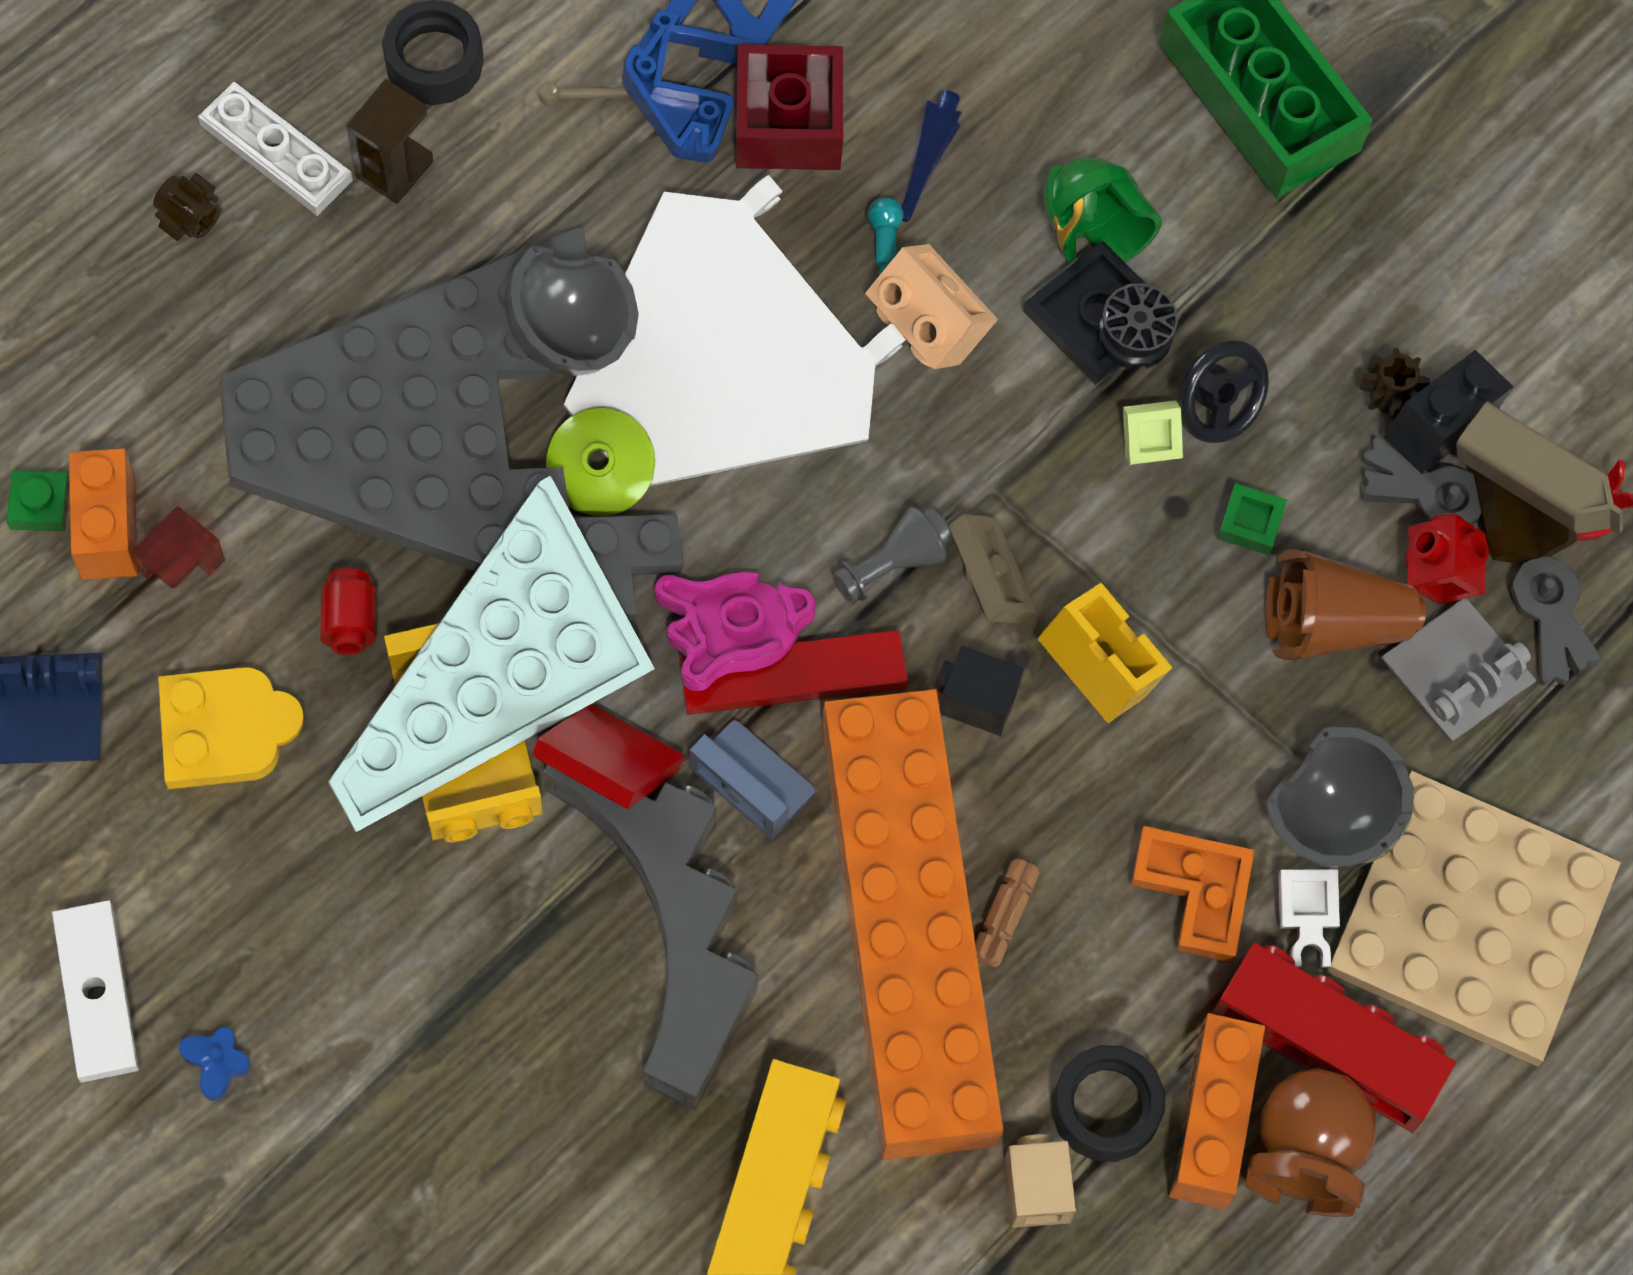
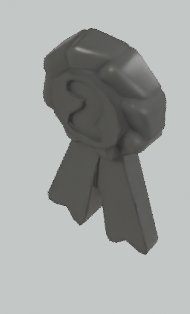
[1361,438,1482,525]
[1510,556,1601,686]

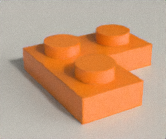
[1131,826,1255,963]

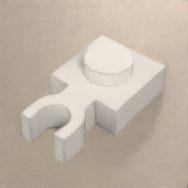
[1278,869,1340,968]

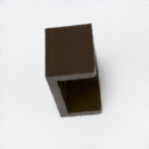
[346,79,433,204]

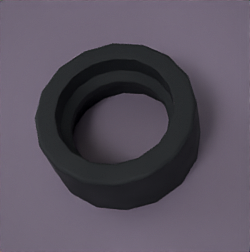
[382,0,484,105]
[1052,1045,1165,1162]

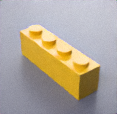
[707,1059,847,1275]

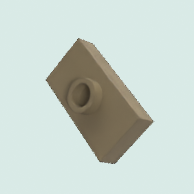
[948,514,1037,624]

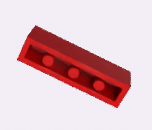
[1212,942,1457,1134]

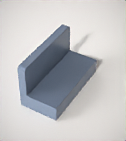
[689,720,815,840]

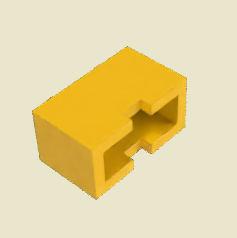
[1038,583,1173,723]

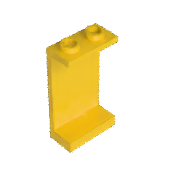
[384,623,543,842]

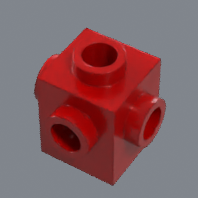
[1405,513,1489,605]

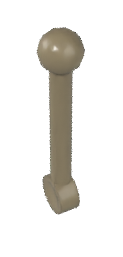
[538,82,634,105]

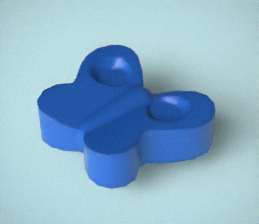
[179,1027,251,1101]

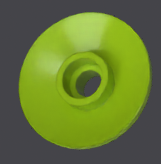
[546,408,655,517]

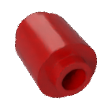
[320,568,377,655]

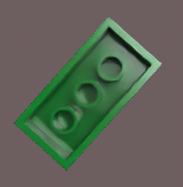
[1158,0,1373,199]

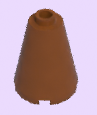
[1265,549,1426,660]

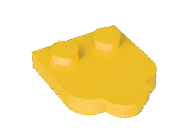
[158,668,304,789]

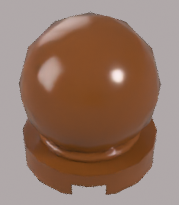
[1245,1068,1376,1217]

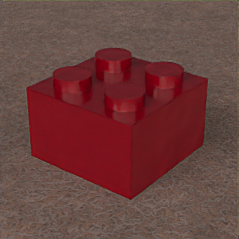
[736,44,843,170]

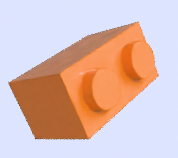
[69,448,137,580]

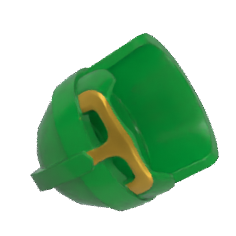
[1044,157,1162,263]

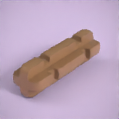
[975,859,1040,967]

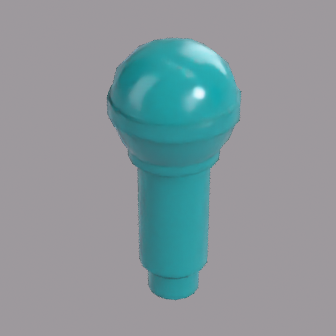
[867,197,904,276]

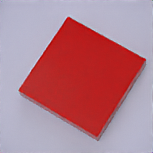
[532,704,685,809]

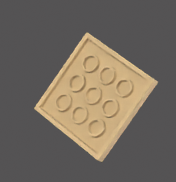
[1326,771,1621,1067]

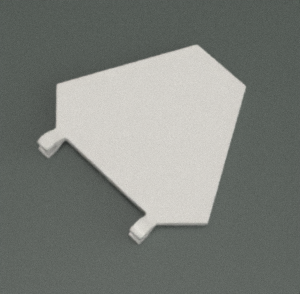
[564,175,906,486]

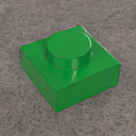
[6,470,70,532]
[1217,483,1287,555]

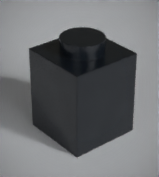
[934,646,1025,736]

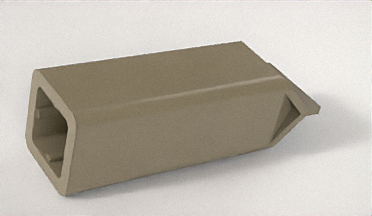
[1456,402,1623,534]

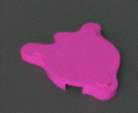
[654,572,816,691]

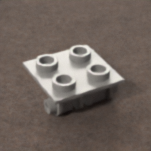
[1381,598,1536,743]

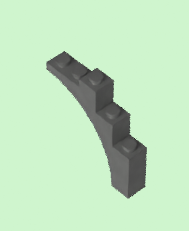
[543,765,759,1111]

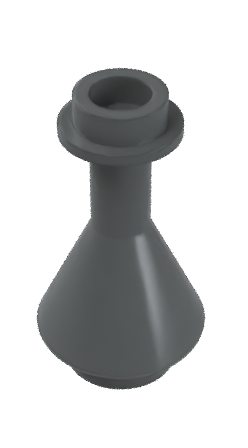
[833,507,954,602]

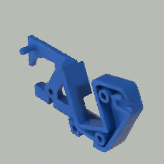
[622,0,797,163]

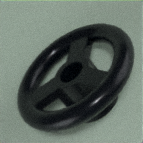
[1179,340,1269,443]

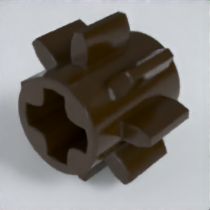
[153,173,221,241]
[1359,348,1430,419]

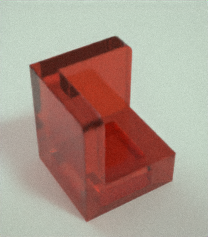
[131,506,225,588]

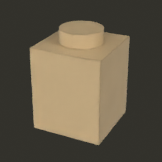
[1004,1134,1076,1228]

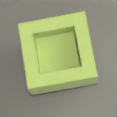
[1123,400,1183,465]

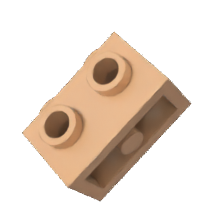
[865,244,998,370]

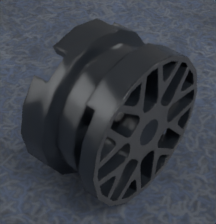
[1098,283,1178,370]

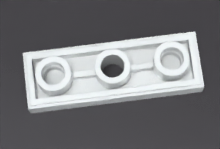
[198,82,353,216]
[52,900,139,1083]

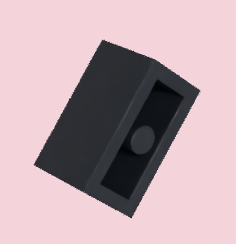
[1384,350,1514,474]

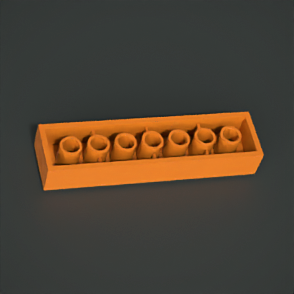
[822,689,1004,1160]

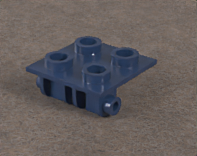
[0,653,103,764]

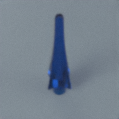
[902,90,962,222]

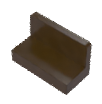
[1474,470,1577,565]

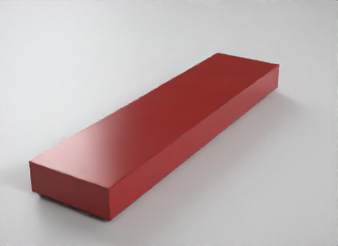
[679,630,908,715]

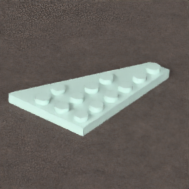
[328,476,655,832]

